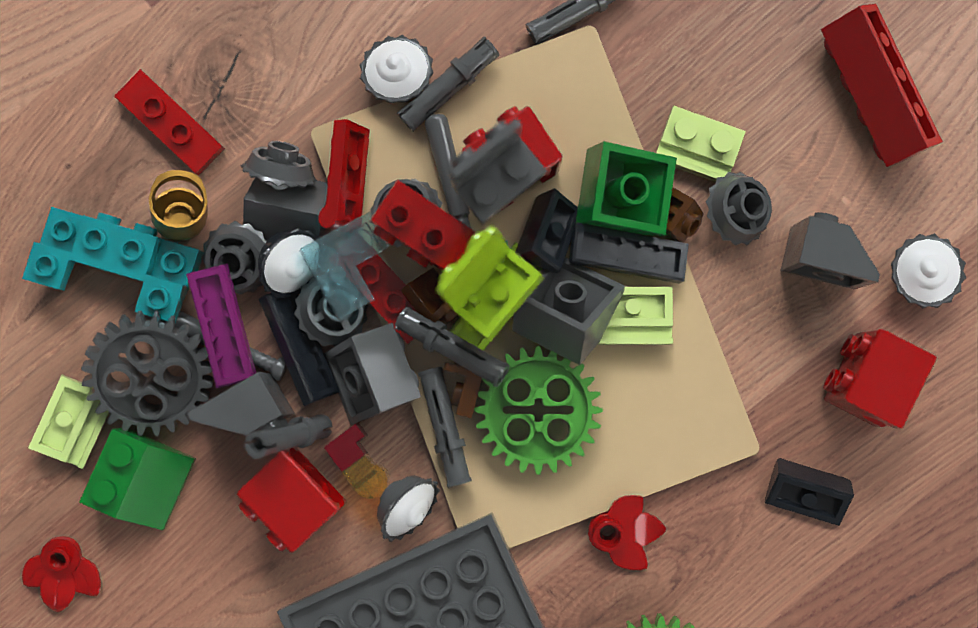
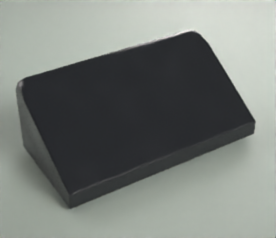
[515,188,578,273]
[765,458,854,526]

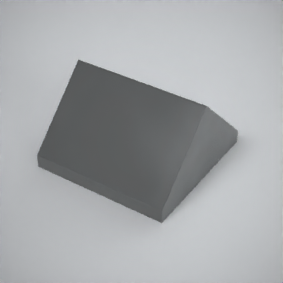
[243,178,328,244]

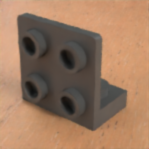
[449,118,547,224]

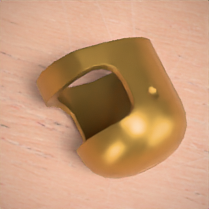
[148,170,208,241]

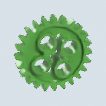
[474,346,603,475]

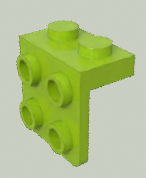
[436,226,544,342]

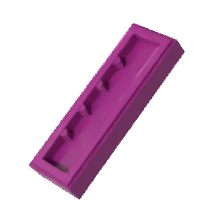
[186,264,256,388]

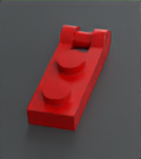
[318,119,370,236]

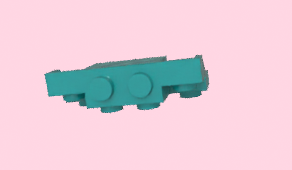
[22,207,204,324]

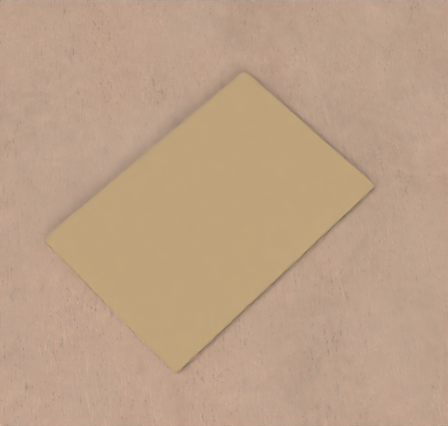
[311,26,760,548]

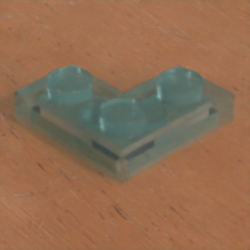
[299,212,389,320]

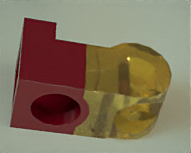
[324,423,390,499]

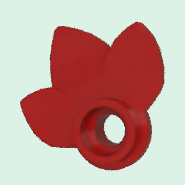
[588,495,666,570]
[22,536,101,612]

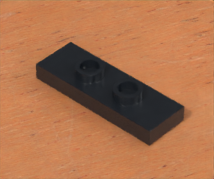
[568,222,689,284]
[258,293,340,406]

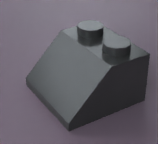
[780,212,880,290]
[512,257,625,365]
[324,323,421,425]
[187,372,295,435]

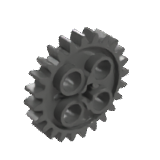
[81,311,214,436]

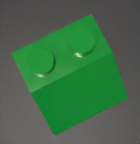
[576,141,677,236]
[79,428,196,530]

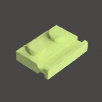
[656,106,746,182]
[598,287,673,345]
[28,375,109,469]

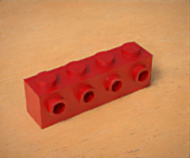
[821,3,943,167]
[369,180,477,278]

